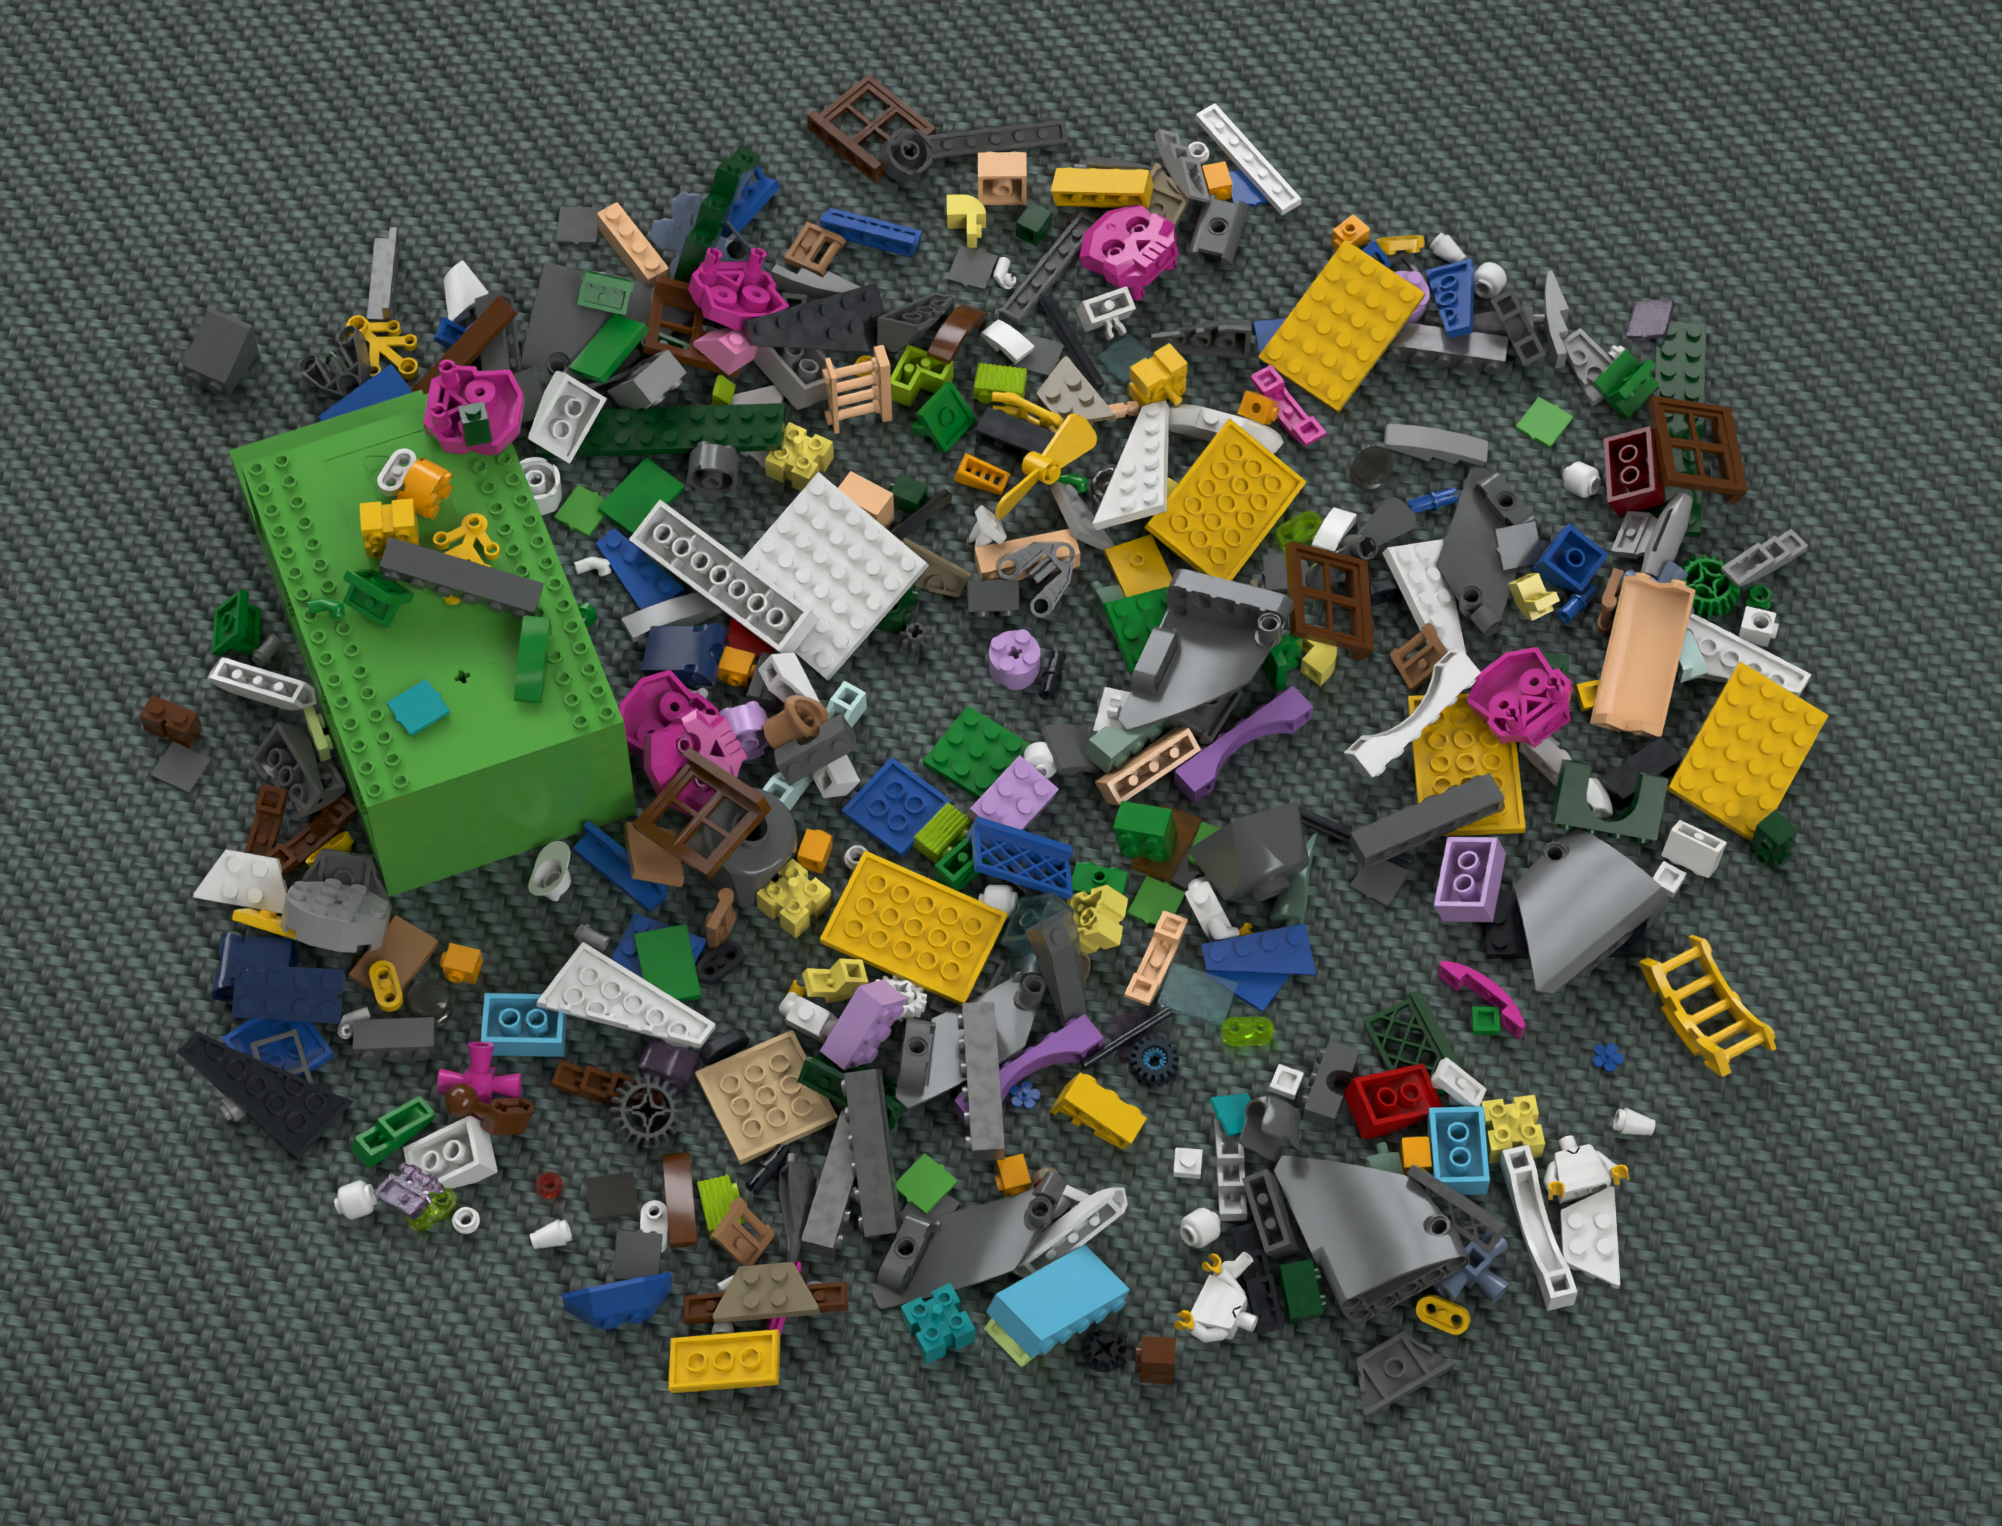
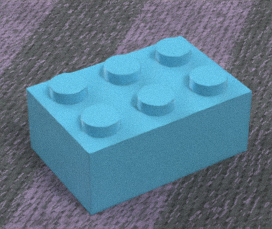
[481,993,567,1057]
[1427,1106,1490,1195]

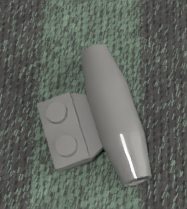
[1611,492,1693,581]

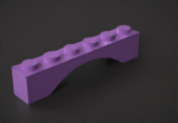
[1174,686,1313,804]
[954,1014,1104,1130]

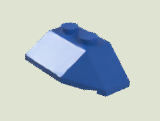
[562,1272,673,1330]

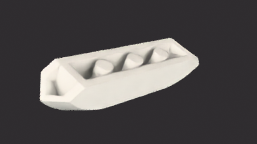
[1169,404,1284,454]
[207,657,316,710]
[1519,736,1613,819]
[1014,1187,1128,1278]

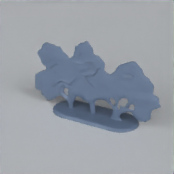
[650,191,771,279]

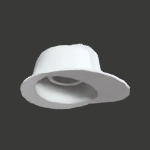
[528,841,571,901]

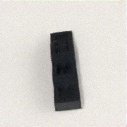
[1230,1223,1284,1334]

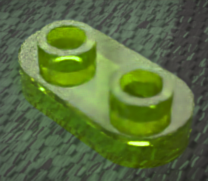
[1276,511,1322,549]
[1221,1017,1274,1046]
[406,1188,458,1231]

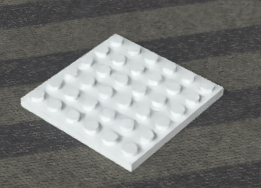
[742,472,929,681]

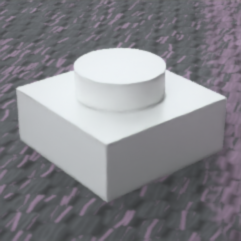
[1653,861,1687,898]
[1269,1064,1304,1100]
[1173,1148,1203,1179]

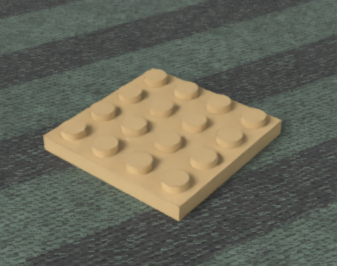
[695,1030,838,1165]

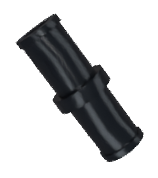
[1039,650,1066,701]
[745,1144,791,1195]

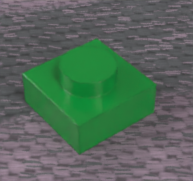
[1471,1006,1500,1035]

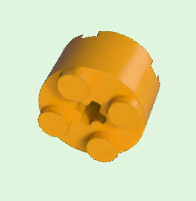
[397,457,453,520]

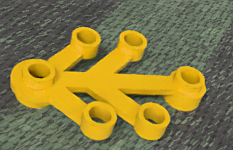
[346,315,419,380]
[433,513,501,605]

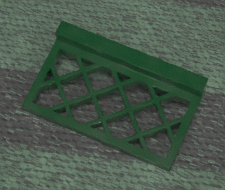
[1363,989,1463,1098]
[797,1052,910,1131]

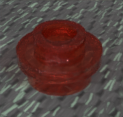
[536,1172,563,1199]

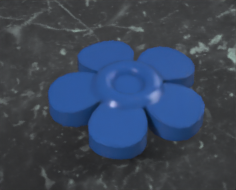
[1593,1043,1624,1072]
[1010,1081,1041,1110]

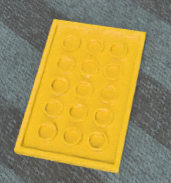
[1258,240,1426,413]
[1144,418,1307,581]
[1667,661,1829,842]
[1407,694,1526,836]
[819,850,1008,1006]

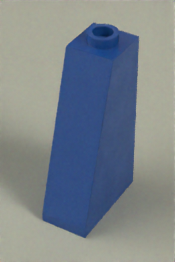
[319,364,412,421]

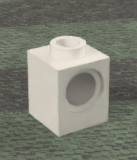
[1739,606,1779,647]

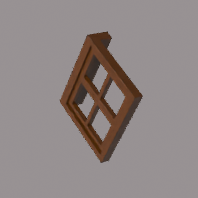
[807,74,936,184]
[642,275,741,378]
[1648,396,1748,504]
[1285,541,1374,661]
[633,747,771,880]

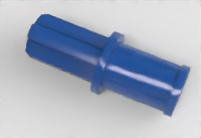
[1408,487,1458,514]
[1557,583,1598,623]

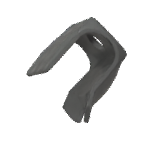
[1239,1096,1302,1163]

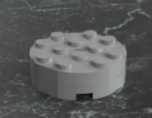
[280,878,391,953]

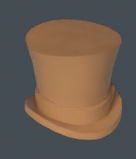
[763,695,829,749]

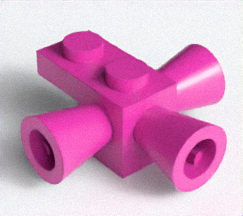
[437,1041,522,1121]

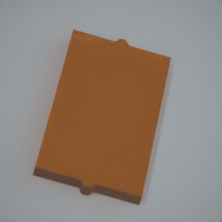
[1131,805,1202,883]

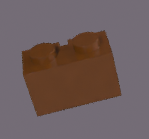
[140,695,202,748]
[1135,1336,1176,1384]

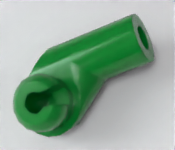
[1053,473,1089,493]
[307,597,345,619]

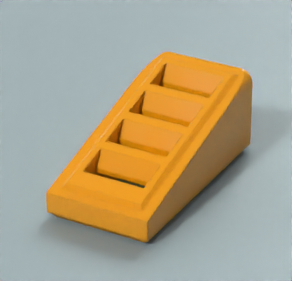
[953,453,1010,495]

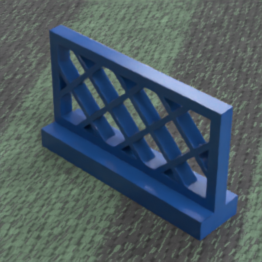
[966,816,1073,900]

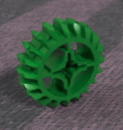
[1679,554,1741,620]

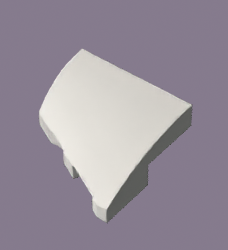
[444,260,489,323]

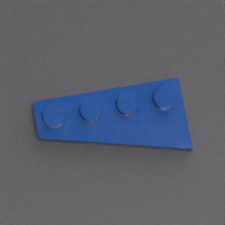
[1425,258,1475,338]
[596,528,684,610]
[1201,923,1316,976]

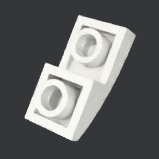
[980,319,1034,364]
[1312,507,1357,552]

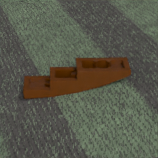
[550,1059,662,1113]
[662,1152,698,1248]

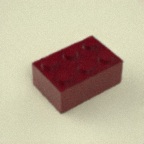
[1603,426,1666,516]

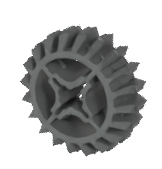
[609,1074,683,1148]

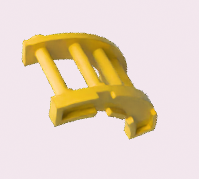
[1639,934,1777,1077]

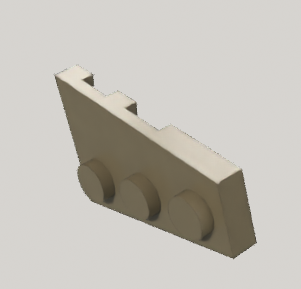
[902,538,972,597]

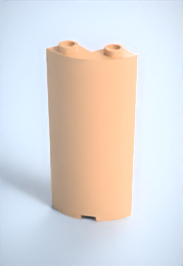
[1590,573,1695,738]

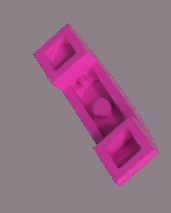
[1250,365,1327,446]
[1437,961,1525,1040]

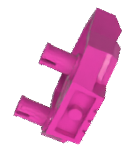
[1080,204,1179,301]
[688,248,789,330]
[423,359,525,456]
[1466,647,1574,748]
[618,670,719,765]
[643,708,747,816]

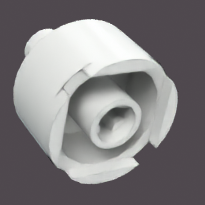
[520,457,562,515]

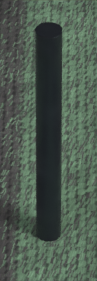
[1080,1006,1173,1070]

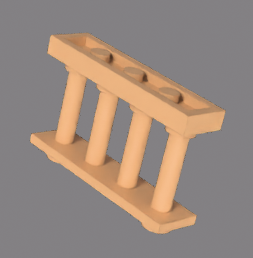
[822,345,892,434]

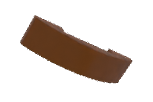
[927,304,988,364]
[244,784,288,856]
[264,795,357,876]

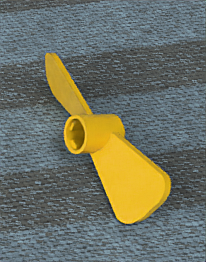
[995,413,1097,520]

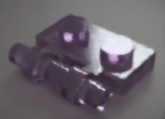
[373,1162,444,1220]

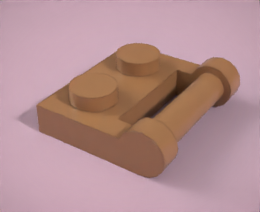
[784,222,846,278]
[1596,568,1624,634]
[1390,623,1447,690]
[704,888,736,951]
[711,1197,775,1266]

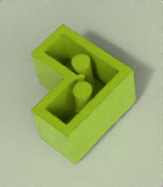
[891,345,954,407]

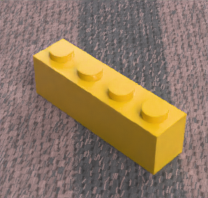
[1051,167,1154,208]

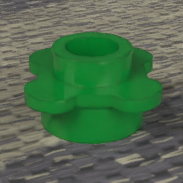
[1746,585,1773,610]

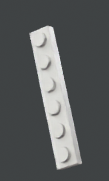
[1195,103,1301,216]

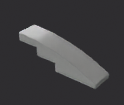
[1154,129,1210,202]
[771,264,859,299]
[1543,270,1569,369]
[1384,424,1488,467]
[1721,529,1808,587]
[621,592,723,643]
[1214,1118,1247,1221]

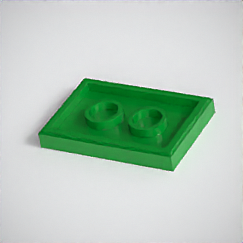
[568,314,649,384]
[597,457,685,536]
[634,924,701,1002]

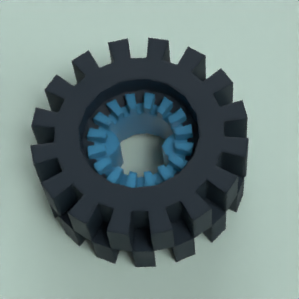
[1130,1035,1179,1088]

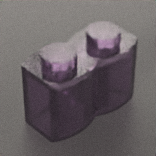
[637,1039,700,1091]

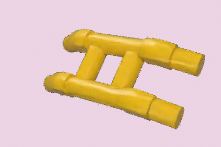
[992,392,1065,433]

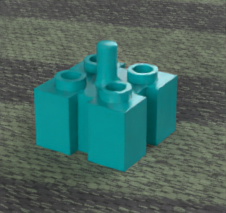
[901,1283,975,1364]

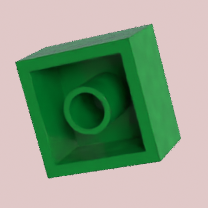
[1113,801,1178,862]

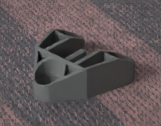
[298,325,371,399]
[996,541,1075,618]

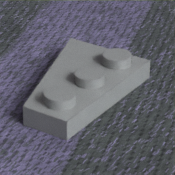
[1562,328,1613,407]
[1050,481,1115,551]

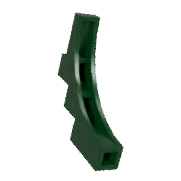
[674,147,761,283]

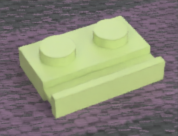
[303,705,334,762]

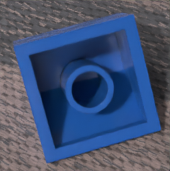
[1532,523,1609,593]

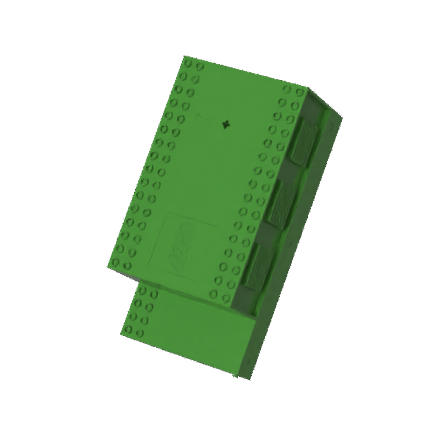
[229,390,637,897]

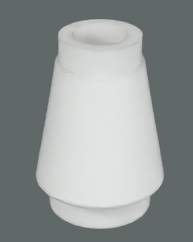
[1430,233,1467,264]
[1613,1108,1655,1136]
[530,1219,572,1249]

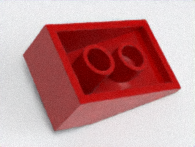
[1343,1063,1443,1140]

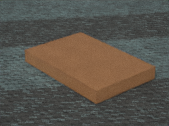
[623,821,685,887]
[348,915,440,1002]

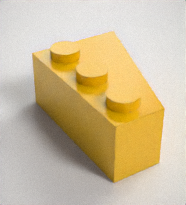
[1049,1072,1147,1150]

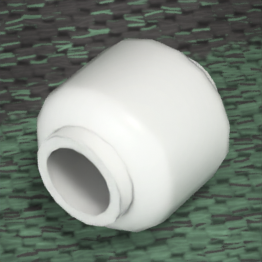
[1474,262,1507,299]
[1562,461,1601,498]
[1023,742,1057,779]
[979,885,1018,919]
[334,1180,377,1220]
[1180,1208,1221,1248]

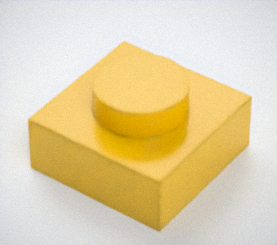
[1574,679,1600,711]

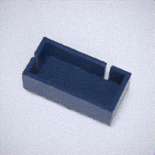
[232,963,344,1024]

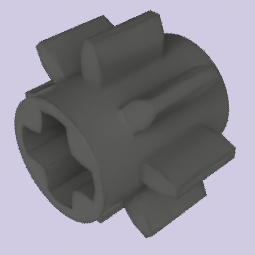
[900,621,932,654]

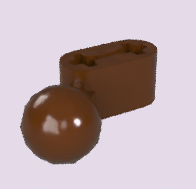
[445,1083,535,1135]

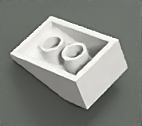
[528,371,607,464]
[403,1116,498,1197]

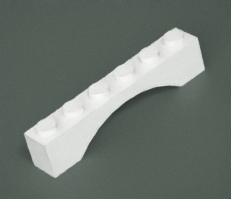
[1344,649,1481,777]
[758,653,860,798]
[1499,1145,1577,1311]

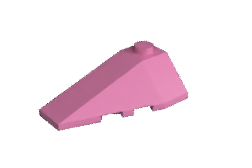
[693,327,758,375]

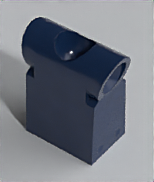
[641,623,728,689]
[211,933,299,1001]

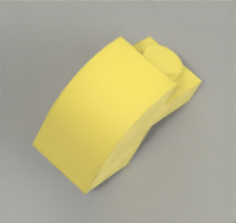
[947,194,986,248]
[1508,573,1560,621]
[1300,639,1337,686]
[802,959,869,1003]

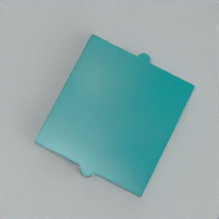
[386,679,451,737]
[1209,1093,1251,1137]

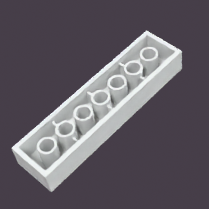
[629,500,819,654]

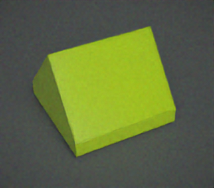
[711,375,736,405]

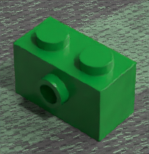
[1072,862,1128,896]

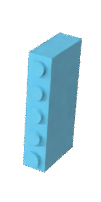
[986,1245,1130,1358]

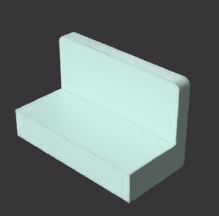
[1676,631,1709,683]

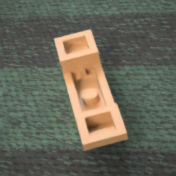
[1124,910,1188,1006]

